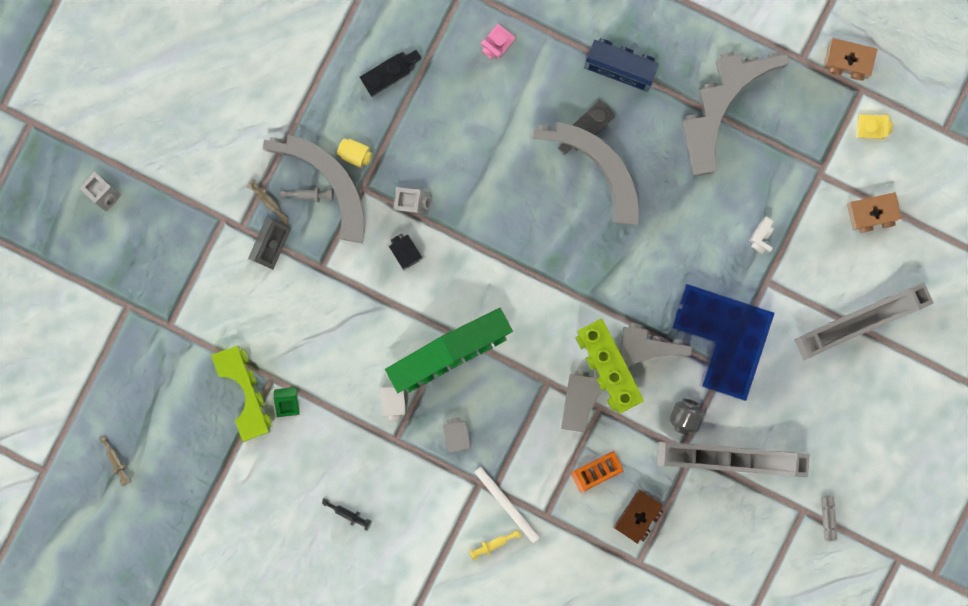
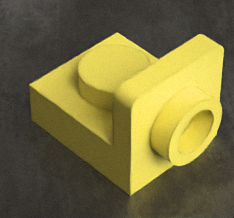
[857,114,893,140]

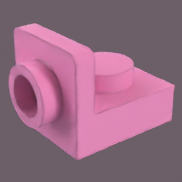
[481,24,516,60]

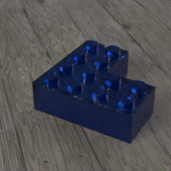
[670,284,775,401]

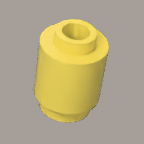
[337,138,373,168]

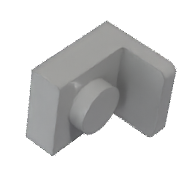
[79,171,121,211]
[393,187,432,215]

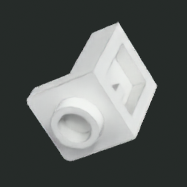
[749,217,774,254]

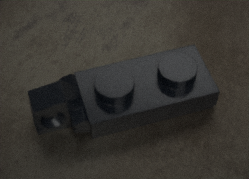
[359,50,421,97]

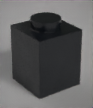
[389,233,423,271]

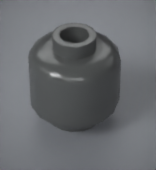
[670,398,703,435]

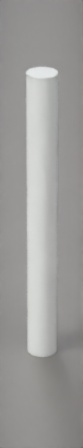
[474,467,540,543]

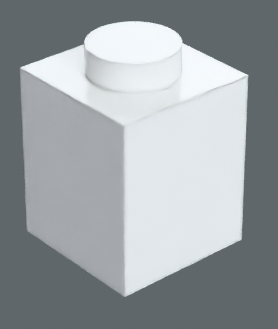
[381,387,406,420]

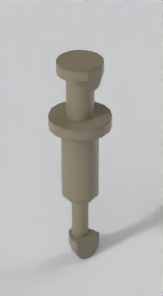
[246,179,288,224]
[99,436,132,486]

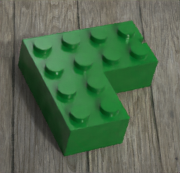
[385,307,513,394]

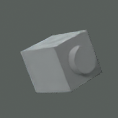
[443,417,471,453]

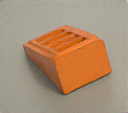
[571,451,624,493]

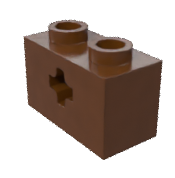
[613,489,664,544]

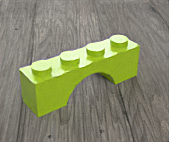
[211,346,273,442]

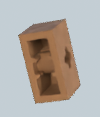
[823,38,878,81]
[847,192,902,233]

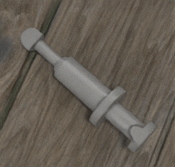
[280,187,334,203]

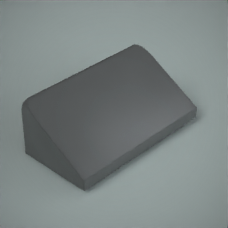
[248,217,292,270]

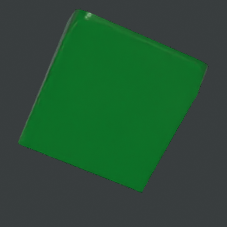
[274,387,300,417]

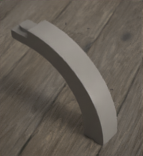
[530,122,639,225]
[262,135,365,244]
[794,282,934,361]

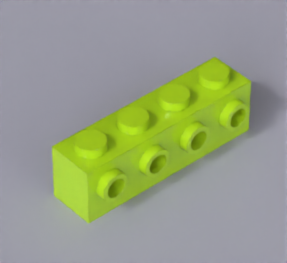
[575,318,644,414]

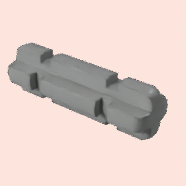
[821,496,837,541]

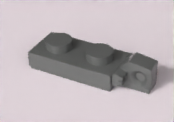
[558,100,615,155]

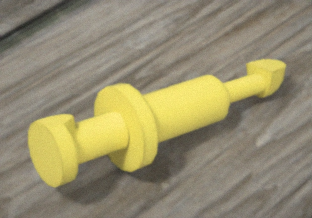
[469,531,521,561]

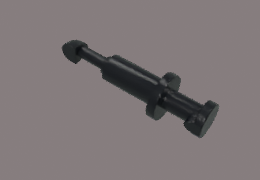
[322,498,372,531]

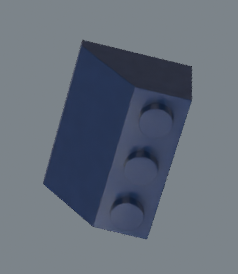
[584,38,659,92]

